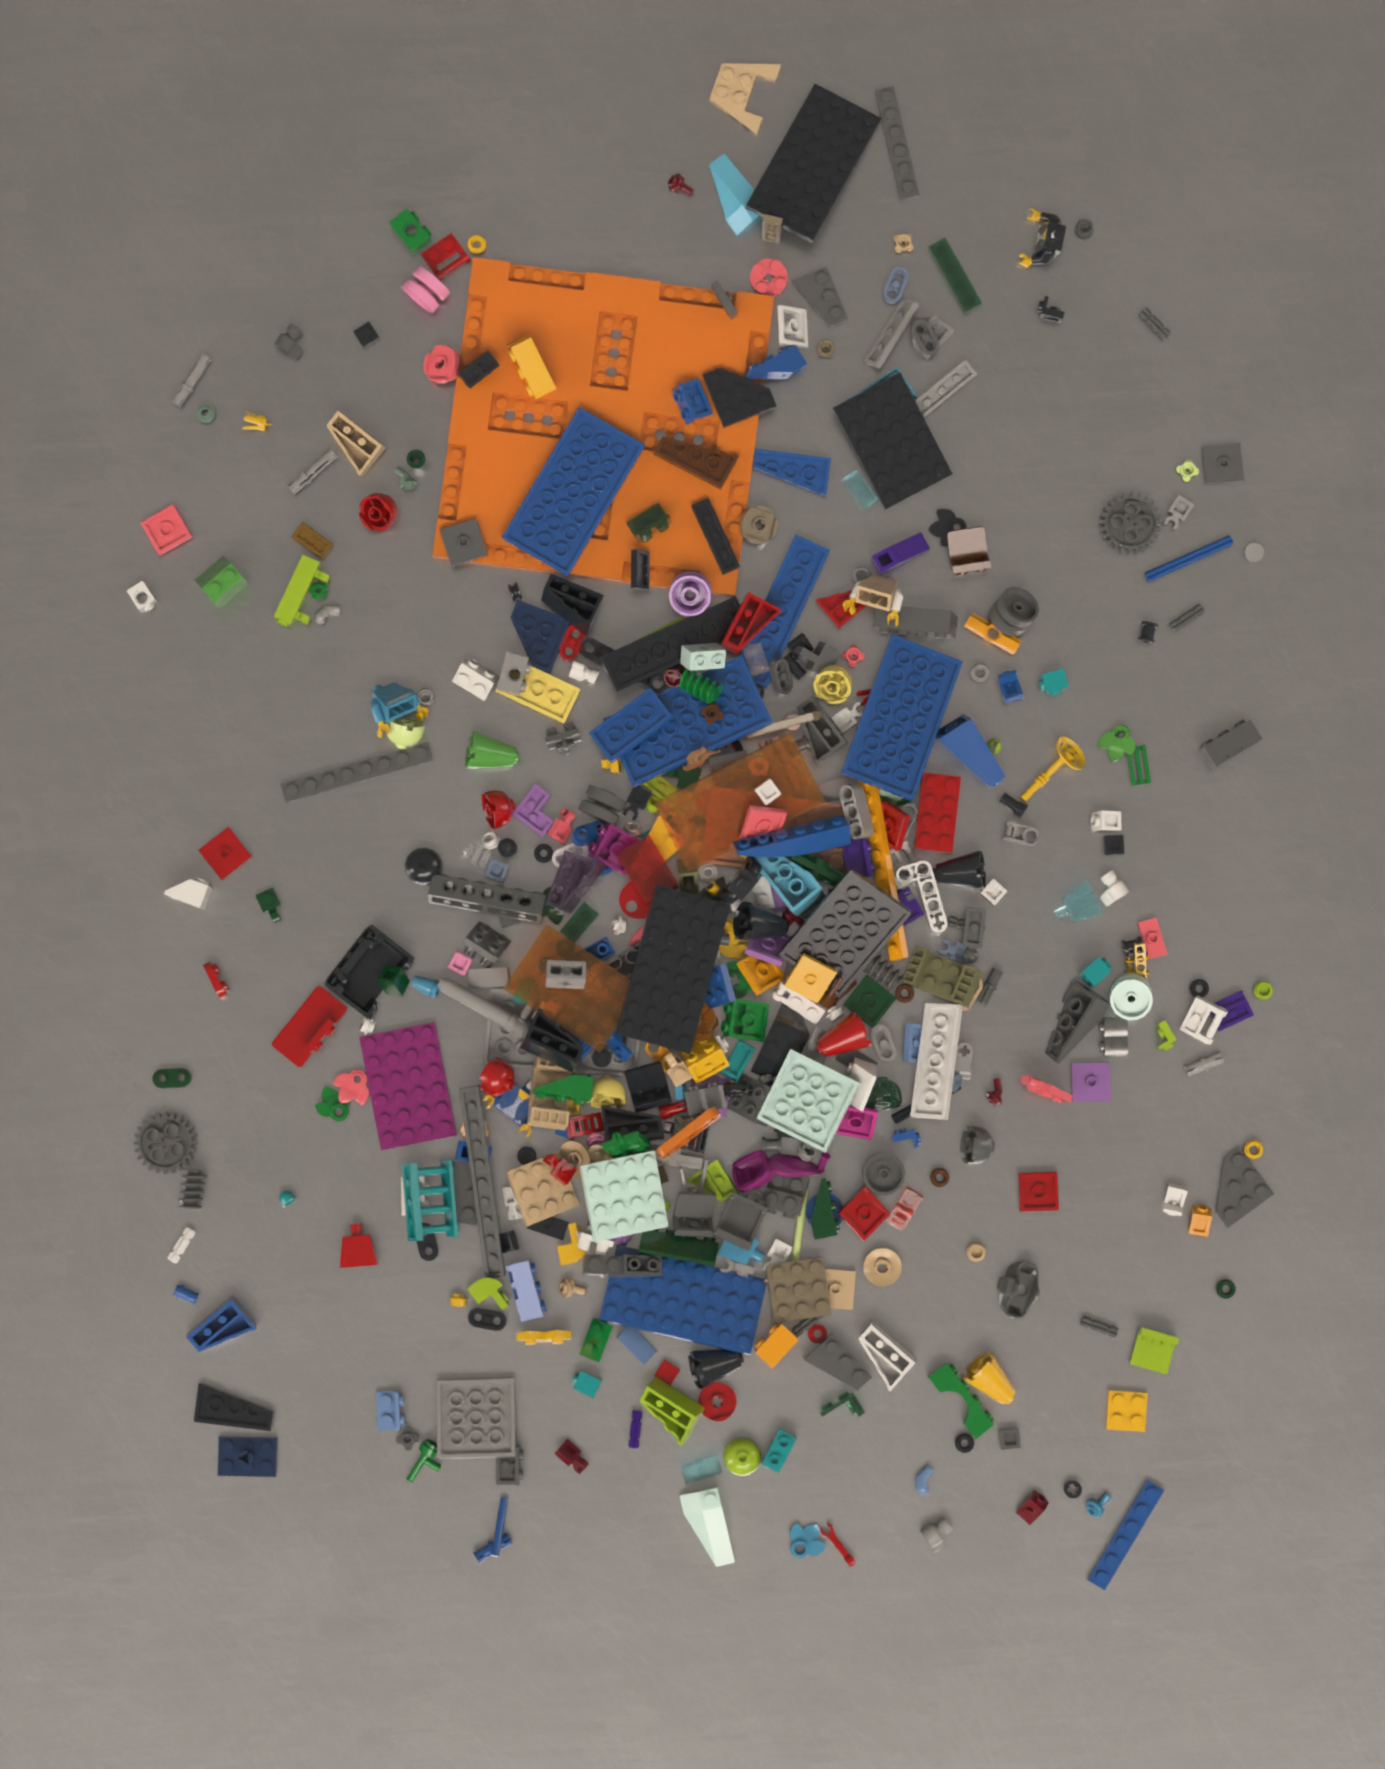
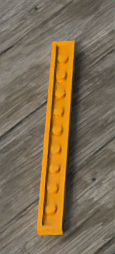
[858,780,908,961]

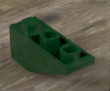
[810,1178,840,1240]

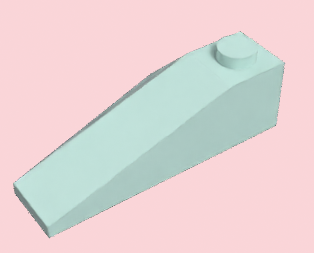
[679,1486,735,1567]

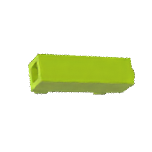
[274,555,330,628]

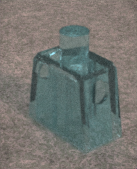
[1054,880,1103,923]

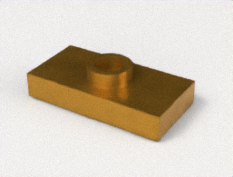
[291,522,333,560]

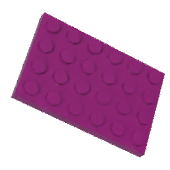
[359,1022,457,1150]

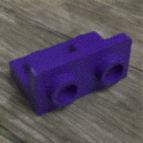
[842,838,874,877]

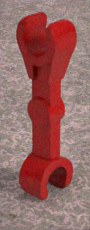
[820,1523,856,1567]

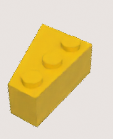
[507,335,556,399]

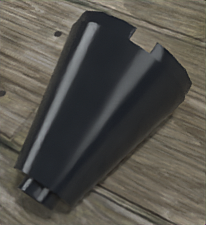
[933,851,986,889]
[733,901,789,940]
[688,1350,744,1389]

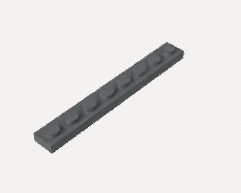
[281,742,433,803]

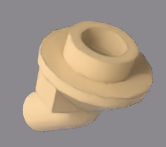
[558,1278,587,1298]

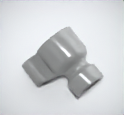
[920,1517,952,1554]

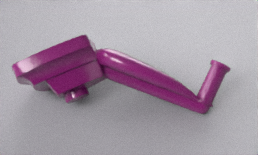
[732,1150,831,1193]

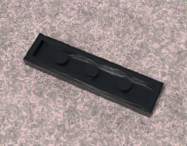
[691,498,740,575]

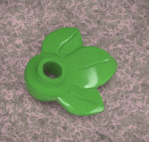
[1098,725,1136,762]

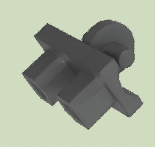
[545,722,582,755]

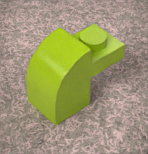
[467,1278,510,1310]

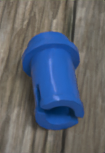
[173,1284,199,1305]

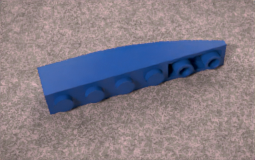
[733,815,851,857]

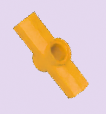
[964,612,1021,655]

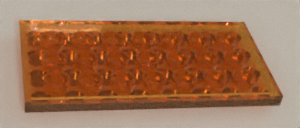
[653,733,825,872]

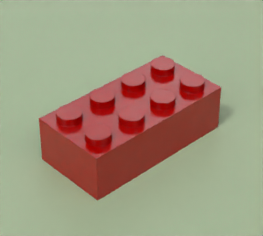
[913,772,961,855]

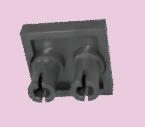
[463,921,512,968]

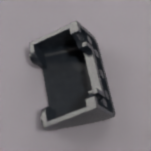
[325,925,415,1019]

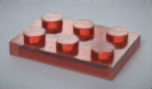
[616,835,678,904]

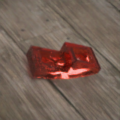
[886,1186,924,1231]

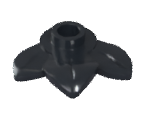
[928,509,967,546]

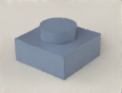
[485,858,510,884]

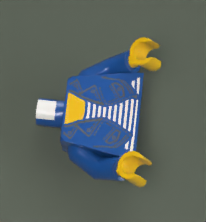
[481,1080,534,1138]

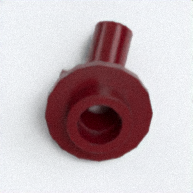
[668,173,694,196]
[782,907,804,926]
[986,1078,1002,1106]

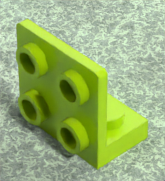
[1130,1327,1180,1374]

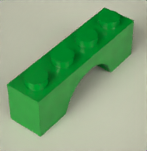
[928,1362,994,1439]

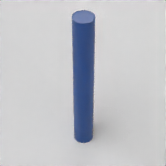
[491,1498,508,1557]

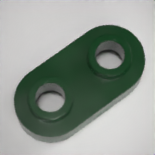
[152,1068,192,1088]

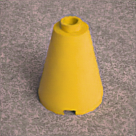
[963,1351,1016,1404]

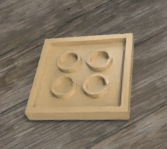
[505,1151,579,1226]

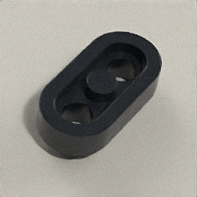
[416,1223,439,1261]
[468,1308,507,1331]

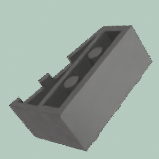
[797,696,848,765]
[1199,719,1262,770]
[804,1333,872,1390]

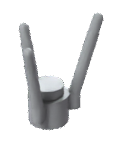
[679,1159,708,1193]

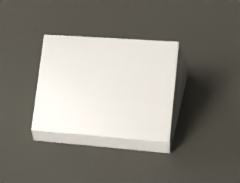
[777,305,808,349]

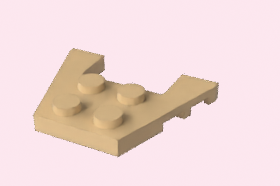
[709,63,781,135]

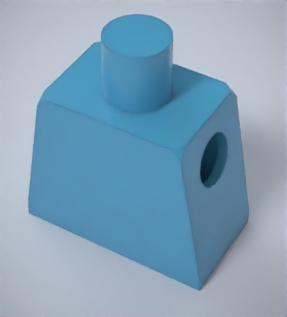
[717,1238,766,1265]

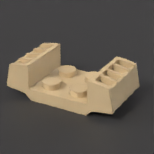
[527,1056,575,1131]

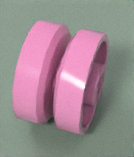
[401,266,450,314]

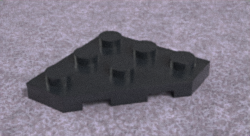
[702,368,777,428]

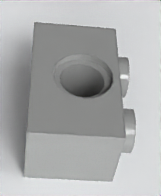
[497,652,532,697]

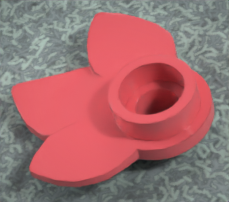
[333,1070,369,1106]

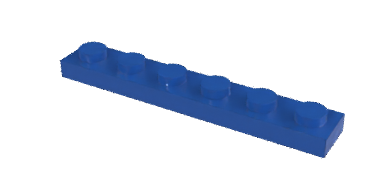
[1087,1480,1164,1591]

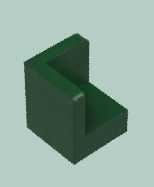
[377,965,409,996]

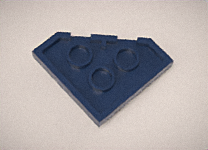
[510,600,570,674]

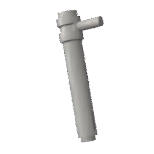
[437,977,535,1039]

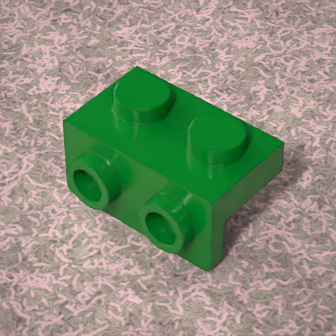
[579,1318,613,1362]

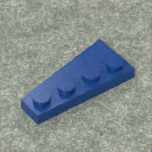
[753,448,831,497]

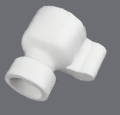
[569,659,600,684]
[1100,870,1130,907]

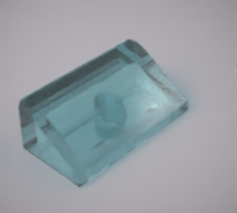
[842,470,879,512]
[680,1454,723,1484]

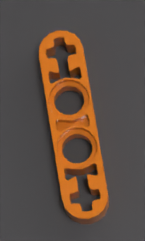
[656,1107,721,1159]

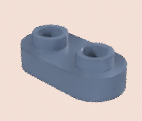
[883,266,909,304]

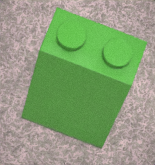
[195,556,248,609]

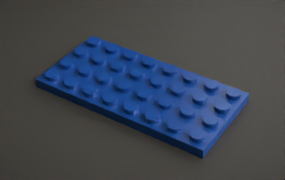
[502,407,645,577]
[841,634,963,801]
[603,655,773,787]
[599,1245,767,1355]

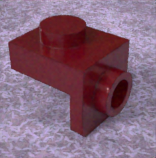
[1015,1490,1049,1525]

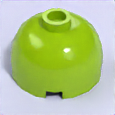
[723,1437,762,1476]

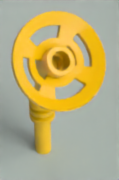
[1020,737,1086,802]

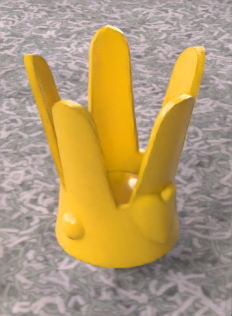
[242,410,272,431]

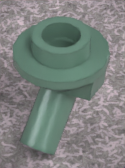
[395,467,418,491]

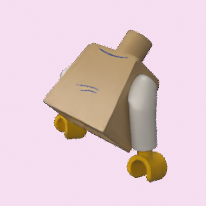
[843,574,903,626]

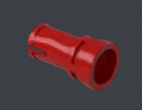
[658,1099,687,1120]

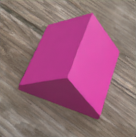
[836,1105,878,1140]

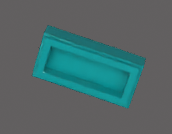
[720,1039,756,1082]

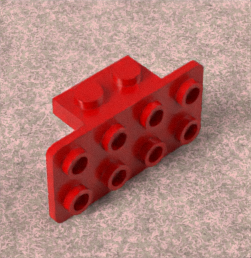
[272,986,347,1067]

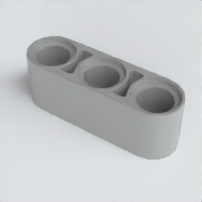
[839,784,874,839]

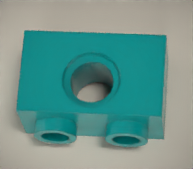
[1079,957,1112,988]
[761,1428,797,1473]

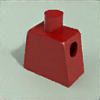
[340,1223,378,1268]

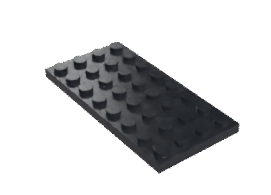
[745,84,882,243]
[615,884,730,1054]

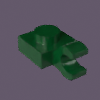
[255,887,281,923]

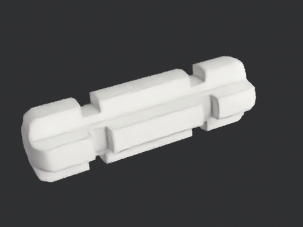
[167,1227,195,1263]

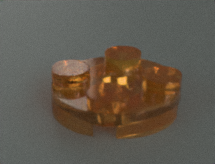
[694,1004,718,1042]

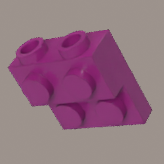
[588,823,643,876]

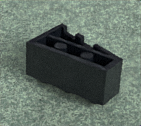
[541,574,604,636]
[520,1008,584,1072]
[601,1105,664,1142]

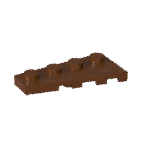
[653,436,739,490]

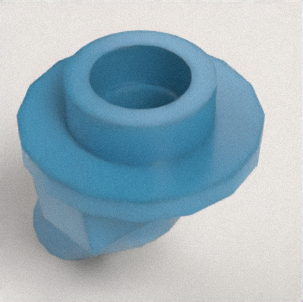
[1086,1492,1112,1518]

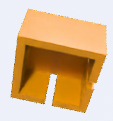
[755,1323,799,1368]

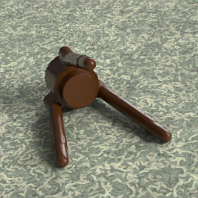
[819,977,857,1009]

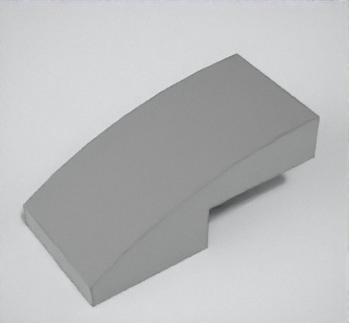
[468,967,510,989]

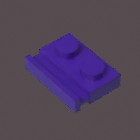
[1210,990,1254,1032]

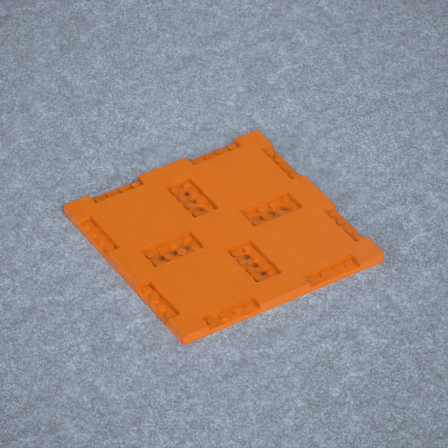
[432,257,774,597]

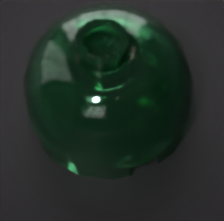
[865,1077,902,1110]

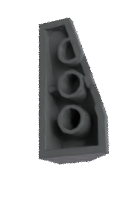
[1045,980,1111,1064]

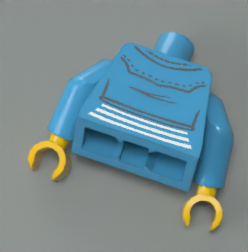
[371,683,429,738]

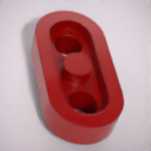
[559,625,585,661]
[203,962,229,999]

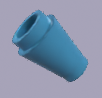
[411,976,440,998]

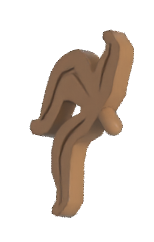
[682,746,722,771]

